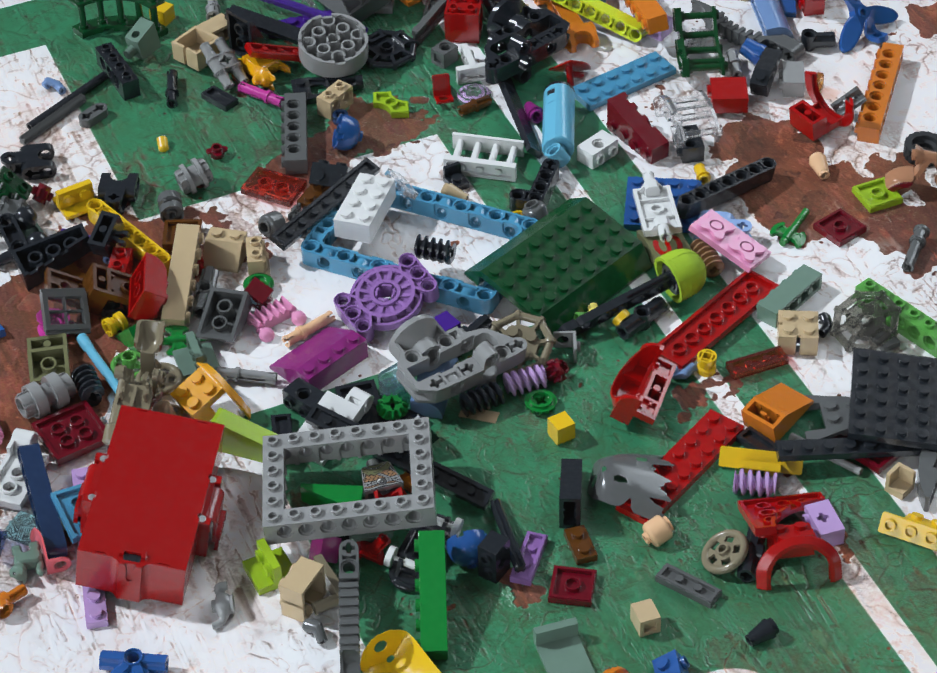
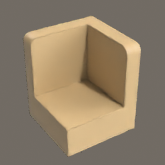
[884,462,916,500]
[630,599,661,637]

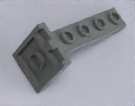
[412,0,489,44]

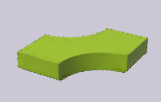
[373,91,409,118]

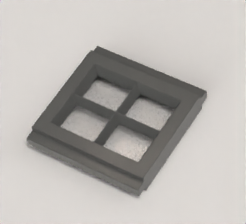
[39,288,91,335]

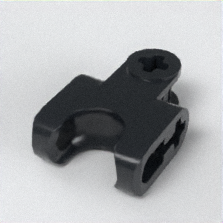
[0,143,57,180]
[98,173,140,215]

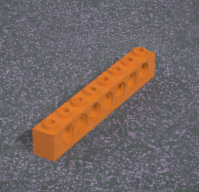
[854,42,904,144]

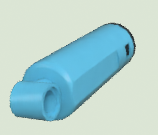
[542,81,575,168]

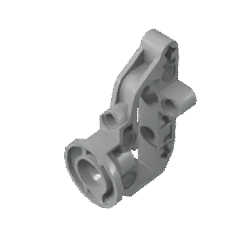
[388,314,527,403]

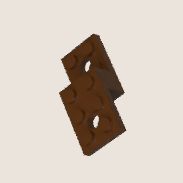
[44,263,132,315]

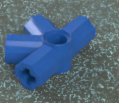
[99,648,169,673]

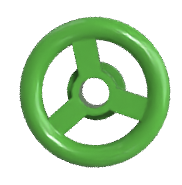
[110,350,140,379]

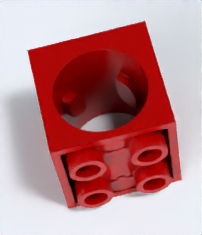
[444,0,483,44]

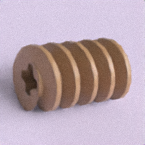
[690,238,725,278]

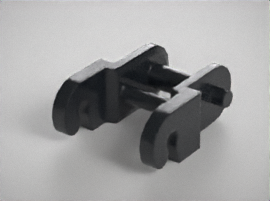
[101,301,126,318]

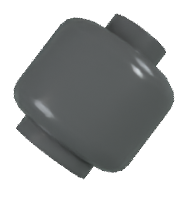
[522,199,549,220]
[258,211,286,238]

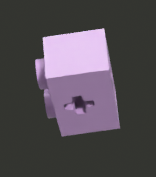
[802,499,845,546]

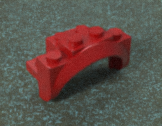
[610,343,677,425]

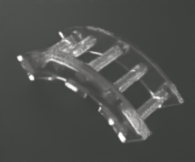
[653,90,723,149]

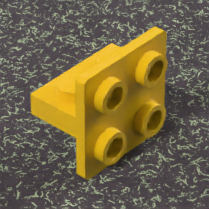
[52,179,95,220]

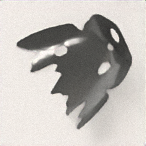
[588,454,674,519]

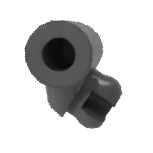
[302,618,328,644]

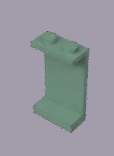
[533,617,595,673]

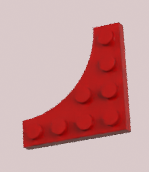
[737,492,825,538]

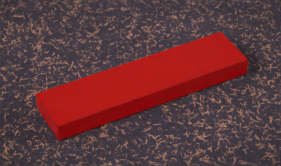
[244,42,301,62]

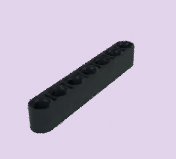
[676,157,777,219]

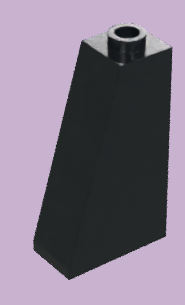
[559,459,582,528]

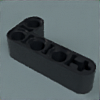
[509,158,559,212]

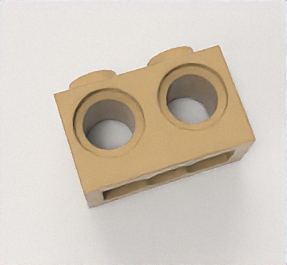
[316,79,354,120]

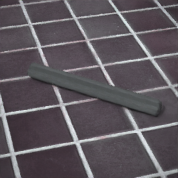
[19,94,87,145]

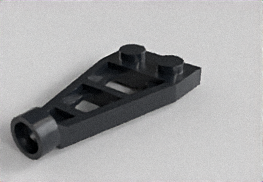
[291,74,364,105]

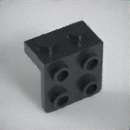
[309,160,351,187]

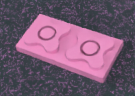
[688,209,771,273]

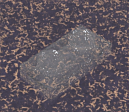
[385,168,419,200]

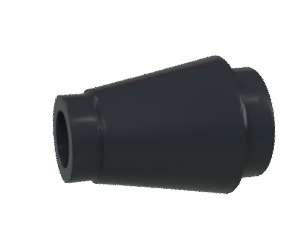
[745,618,779,647]

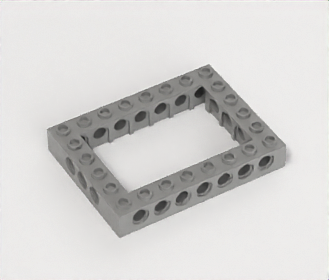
[262,417,437,545]

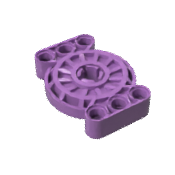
[333,253,439,343]

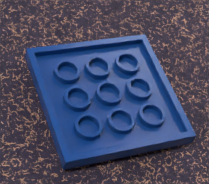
[623,176,702,233]

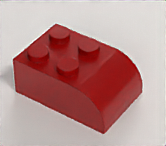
[128,252,169,320]

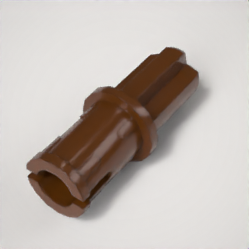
[457,95,492,117]

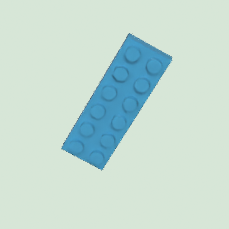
[573,51,676,111]

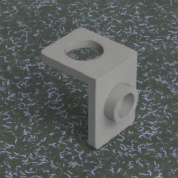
[553,331,580,363]

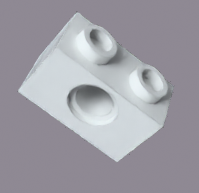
[577,130,618,170]

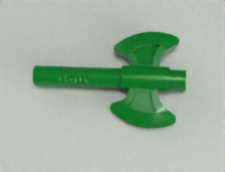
[769,208,810,249]
[163,325,211,356]

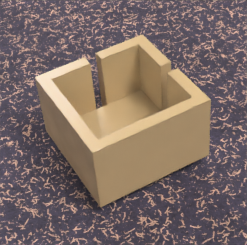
[171,26,220,71]
[777,310,819,356]
[278,556,326,622]

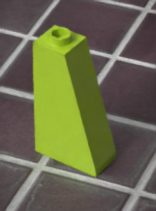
[211,408,278,463]

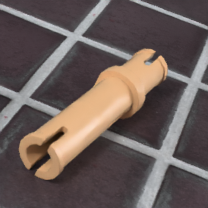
[282,310,336,348]

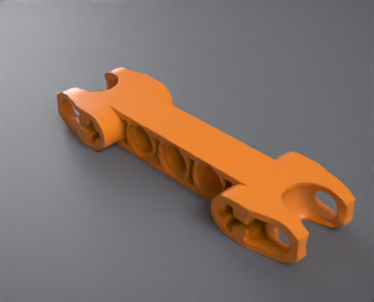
[533,0,599,53]

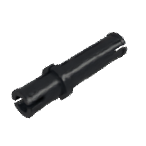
[165,69,179,109]

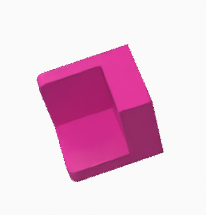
[308,537,342,563]

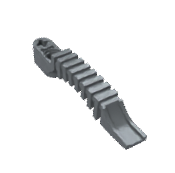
[690,0,805,61]
[339,539,361,673]

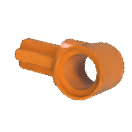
[0,584,28,619]

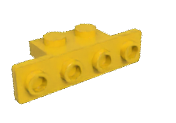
[719,446,803,476]
[878,511,937,551]

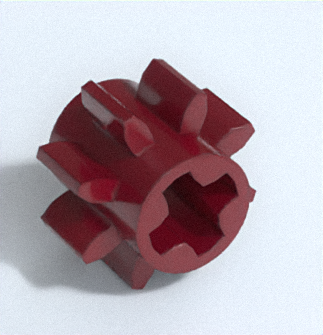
[31,182,54,205]
[544,358,569,383]

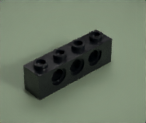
[95,42,141,101]

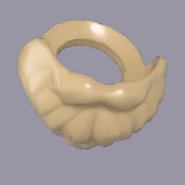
[153,399,183,417]

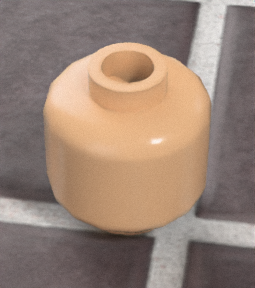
[641,515,674,547]

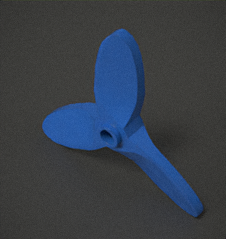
[839,0,898,53]

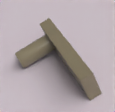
[311,554,339,615]

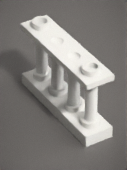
[443,132,524,182]

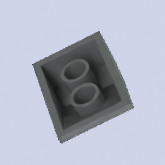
[195,287,253,343]

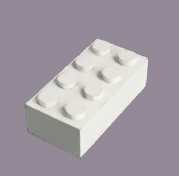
[333,173,396,244]

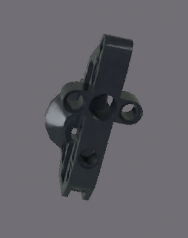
[484,0,570,85]

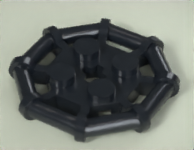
[366,28,419,71]

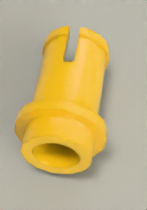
[694,163,711,185]

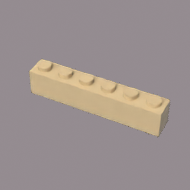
[161,224,204,327]

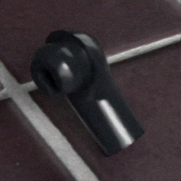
[818,312,834,338]

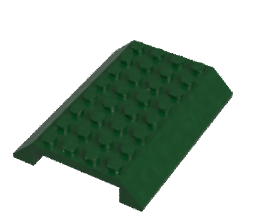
[464,197,653,339]

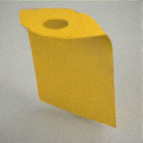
[360,630,441,673]

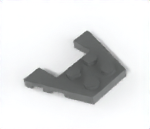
[805,395,850,439]

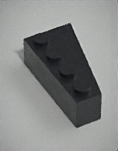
[11,223,91,291]

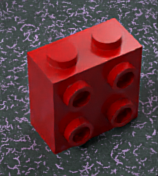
[706,77,749,114]

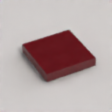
[813,208,867,248]
[548,565,597,607]

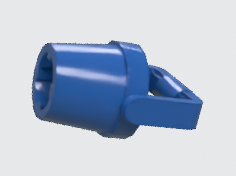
[739,38,767,65]

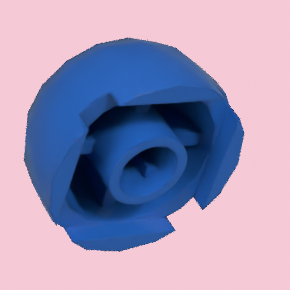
[332,114,363,151]
[445,529,487,569]

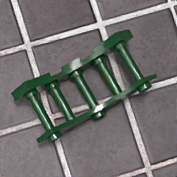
[68,0,168,39]
[672,6,728,78]

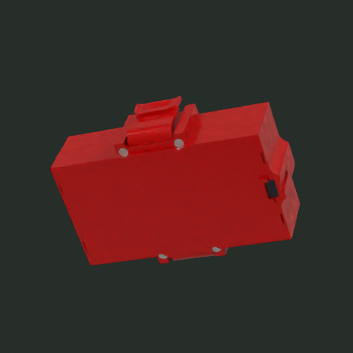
[73,405,227,605]

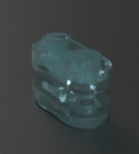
[378,362,415,397]

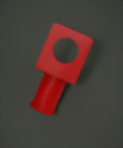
[432,73,454,104]
[348,533,391,566]

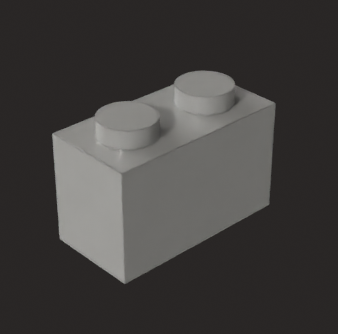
[778,61,805,97]

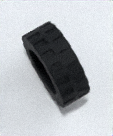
[903,131,937,167]

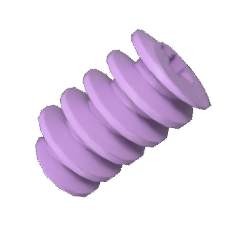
[503,364,547,396]
[733,468,777,497]

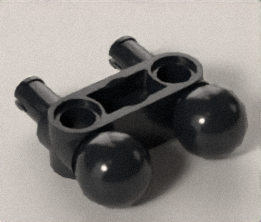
[0,207,47,267]

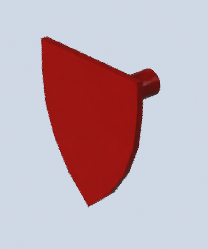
[548,60,591,86]

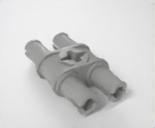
[199,37,249,91]

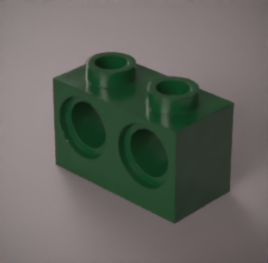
[0,165,33,200]

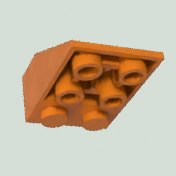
[741,383,814,443]

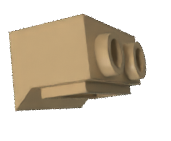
[245,236,270,276]

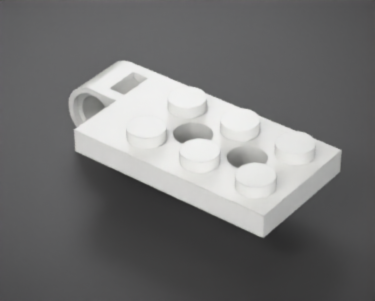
[298,387,374,467]
[0,428,50,511]

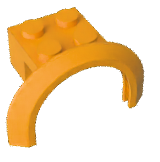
[170,362,251,422]

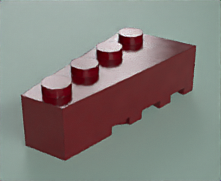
[606,92,669,164]

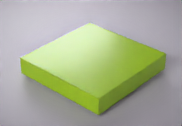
[852,177,903,213]

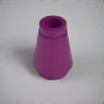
[524,101,543,123]

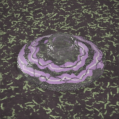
[456,83,492,104]

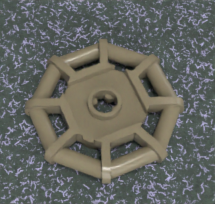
[491,310,556,375]

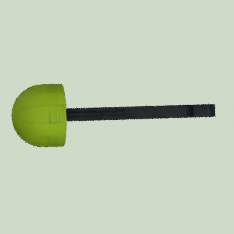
[558,249,707,341]

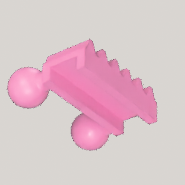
[247,295,307,343]

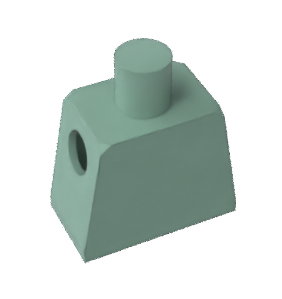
[123,17,161,60]

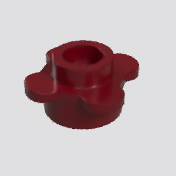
[206,143,228,160]

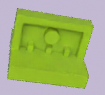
[242,538,292,596]

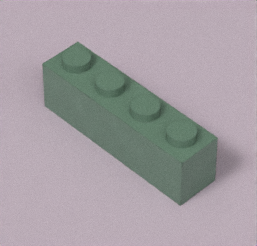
[756,264,823,328]

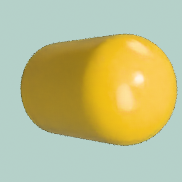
[157,135,169,152]

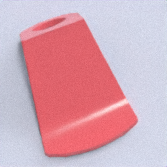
[30,527,72,575]

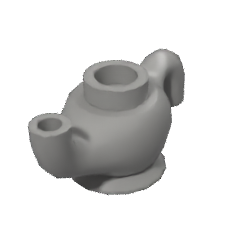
[211,581,235,630]

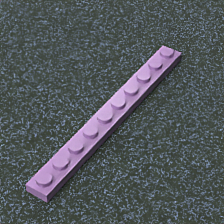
[71,467,109,629]

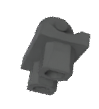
[830,86,867,115]

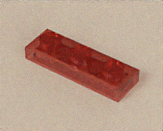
[725,346,789,380]

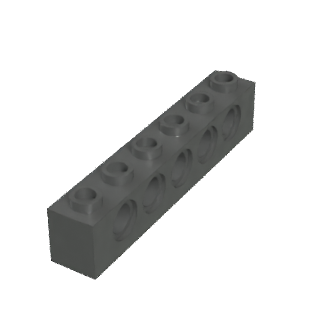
[281,92,308,175]

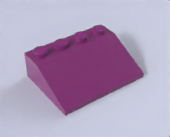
[269,326,368,390]

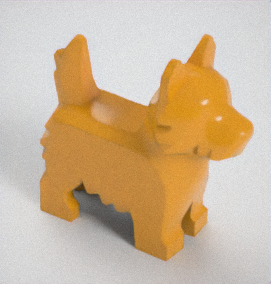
[241,54,291,91]

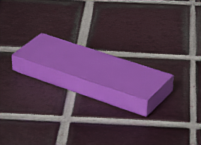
[510,531,548,586]

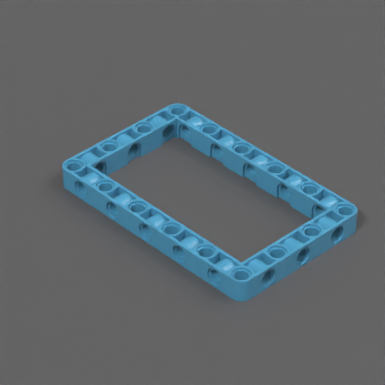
[301,181,538,315]

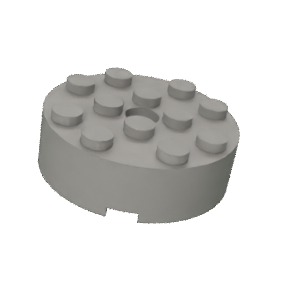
[298,13,368,78]

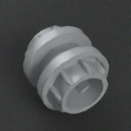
[174,158,214,194]

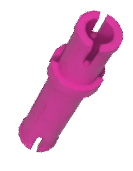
[238,81,284,108]

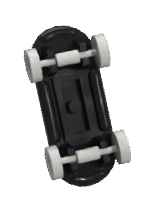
[383,513,464,592]

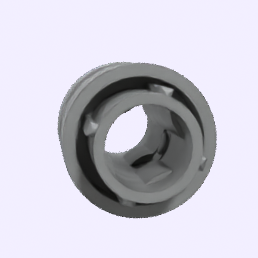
[15,372,76,419]

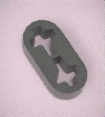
[78,103,108,128]

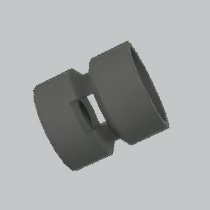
[157,190,184,222]

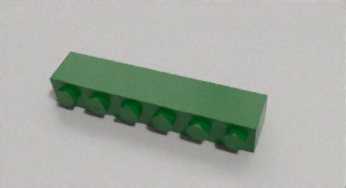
[414,530,448,660]

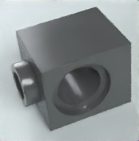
[431,39,458,69]

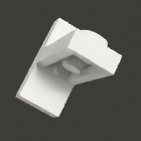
[456,43,485,85]

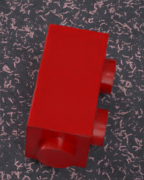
[108,247,134,275]

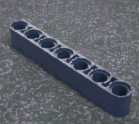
[17,443,68,559]

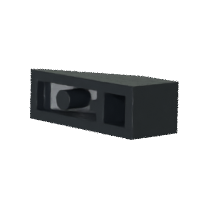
[749,47,783,97]

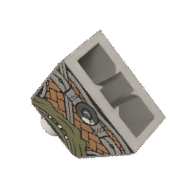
[361,458,404,500]

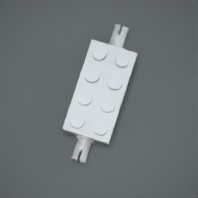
[633,171,682,242]

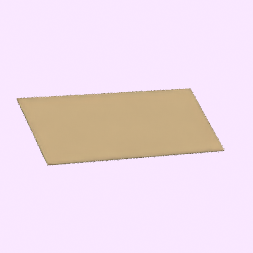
[459,408,500,423]

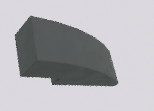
[916,449,937,512]

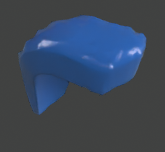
[864,17,889,44]

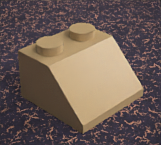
[203,227,248,273]

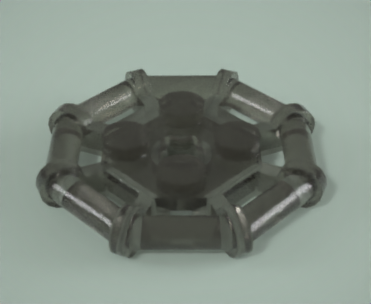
[829,290,902,353]

